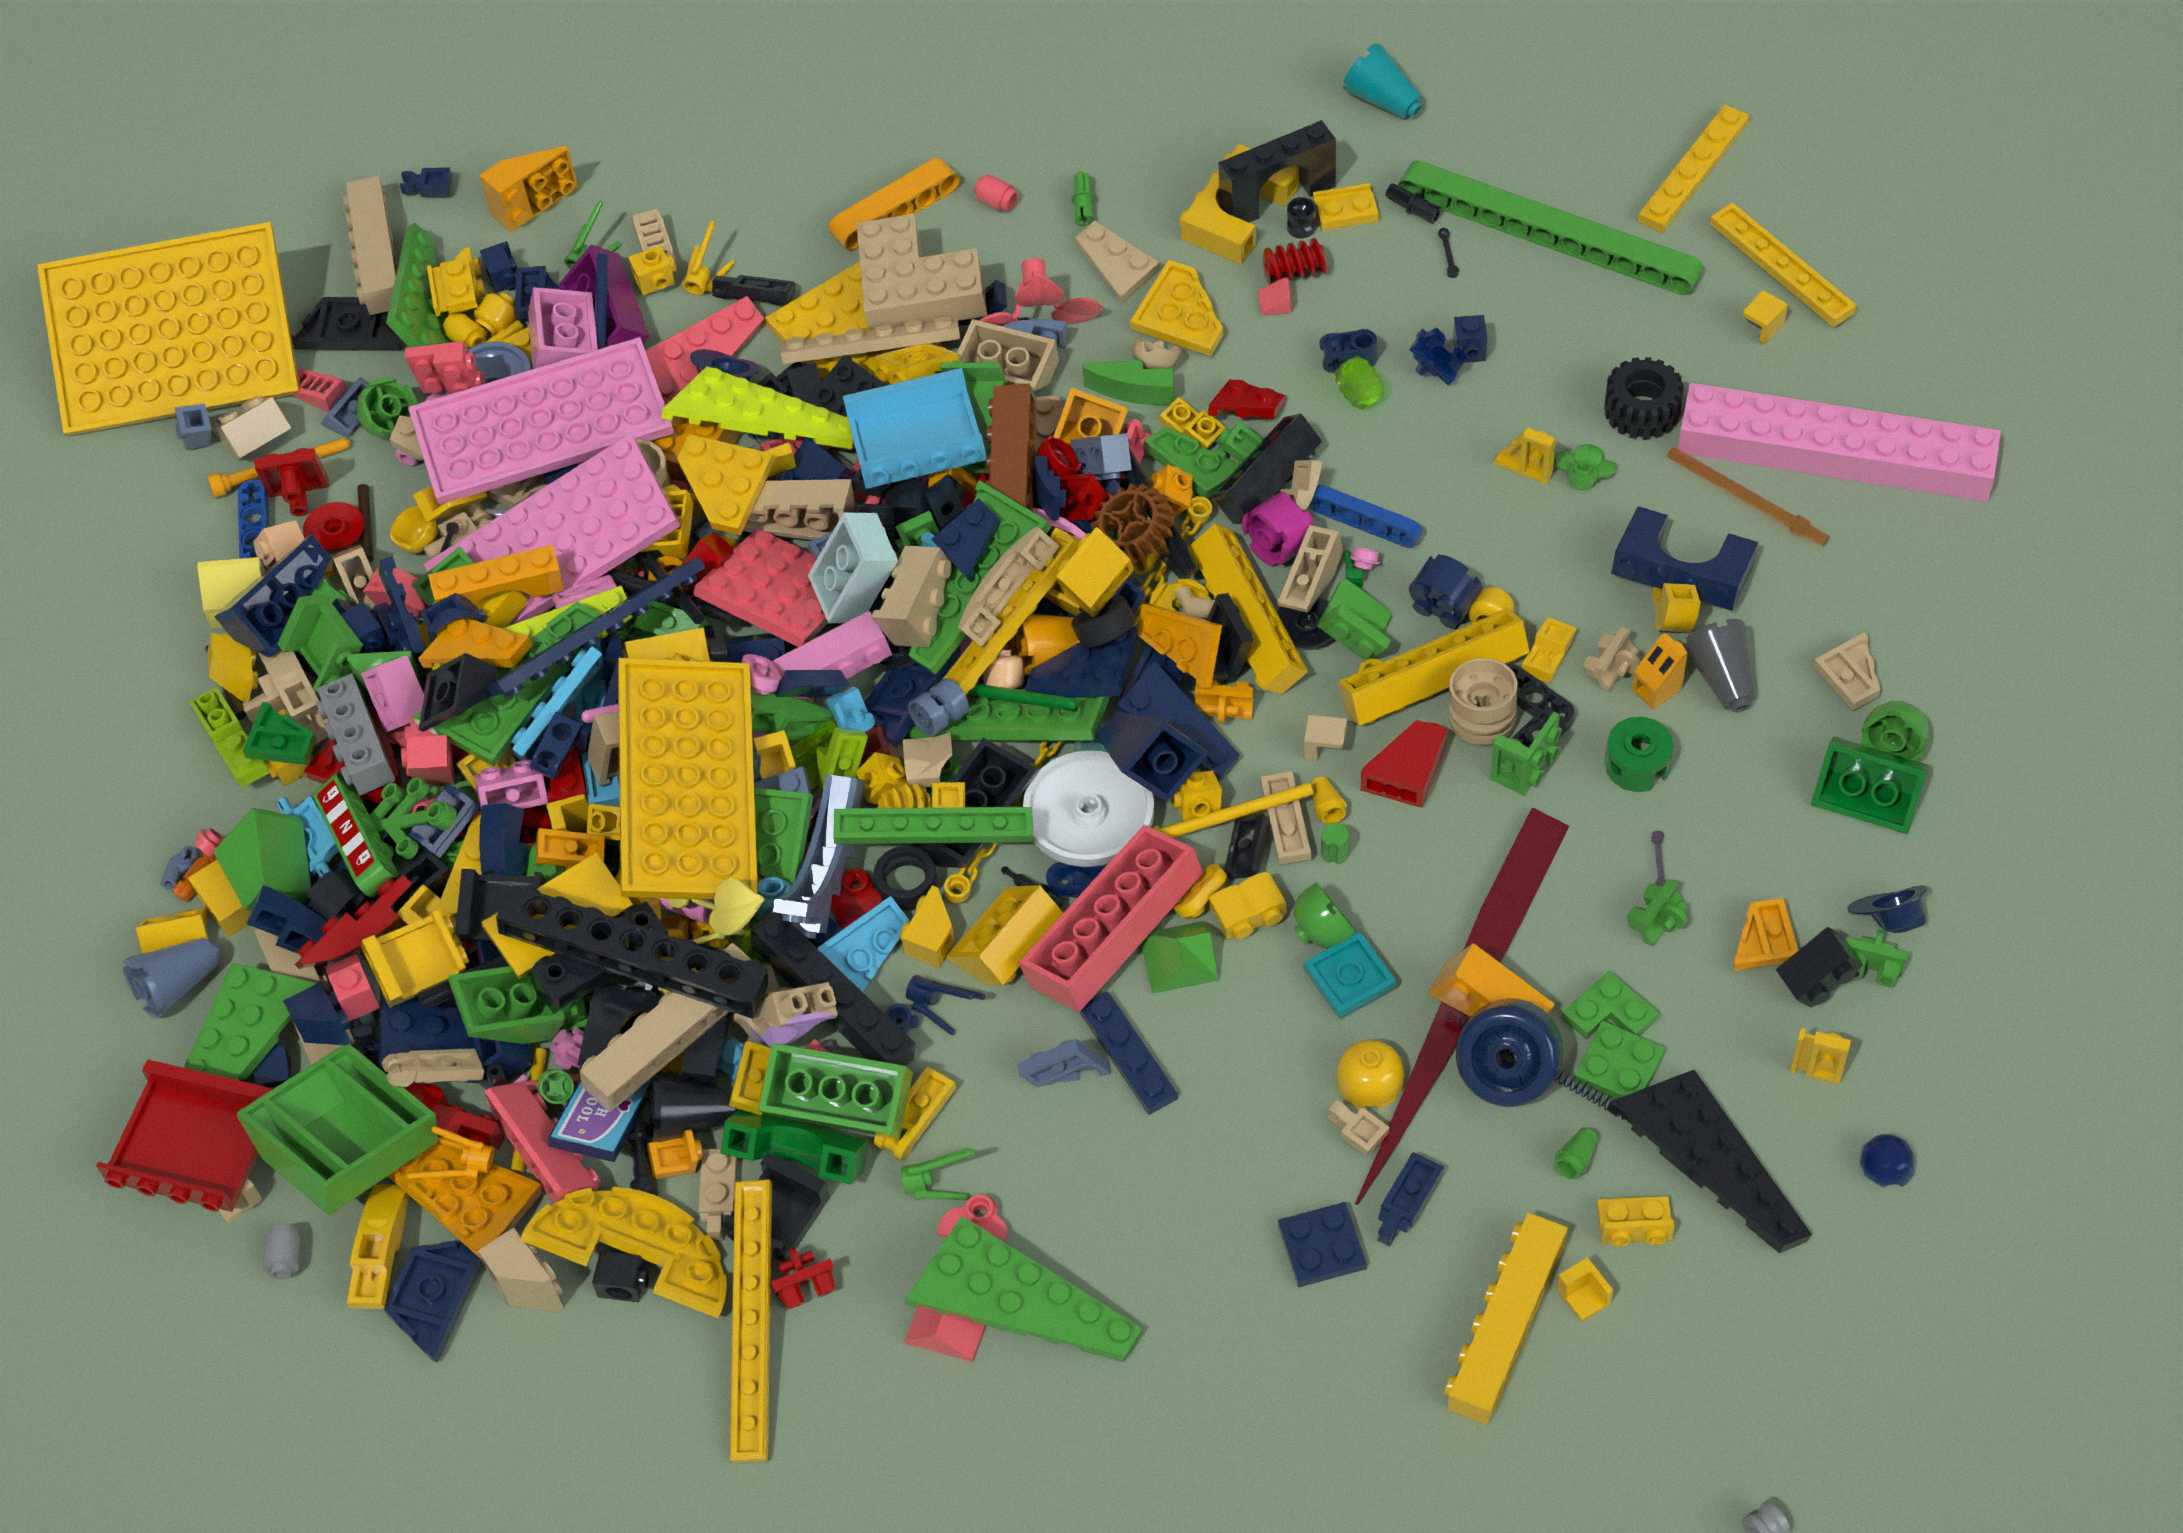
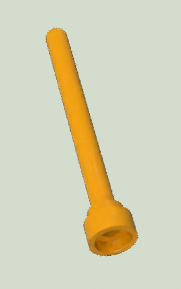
[207,438,350,498]

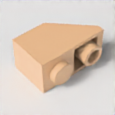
[254,520,304,570]

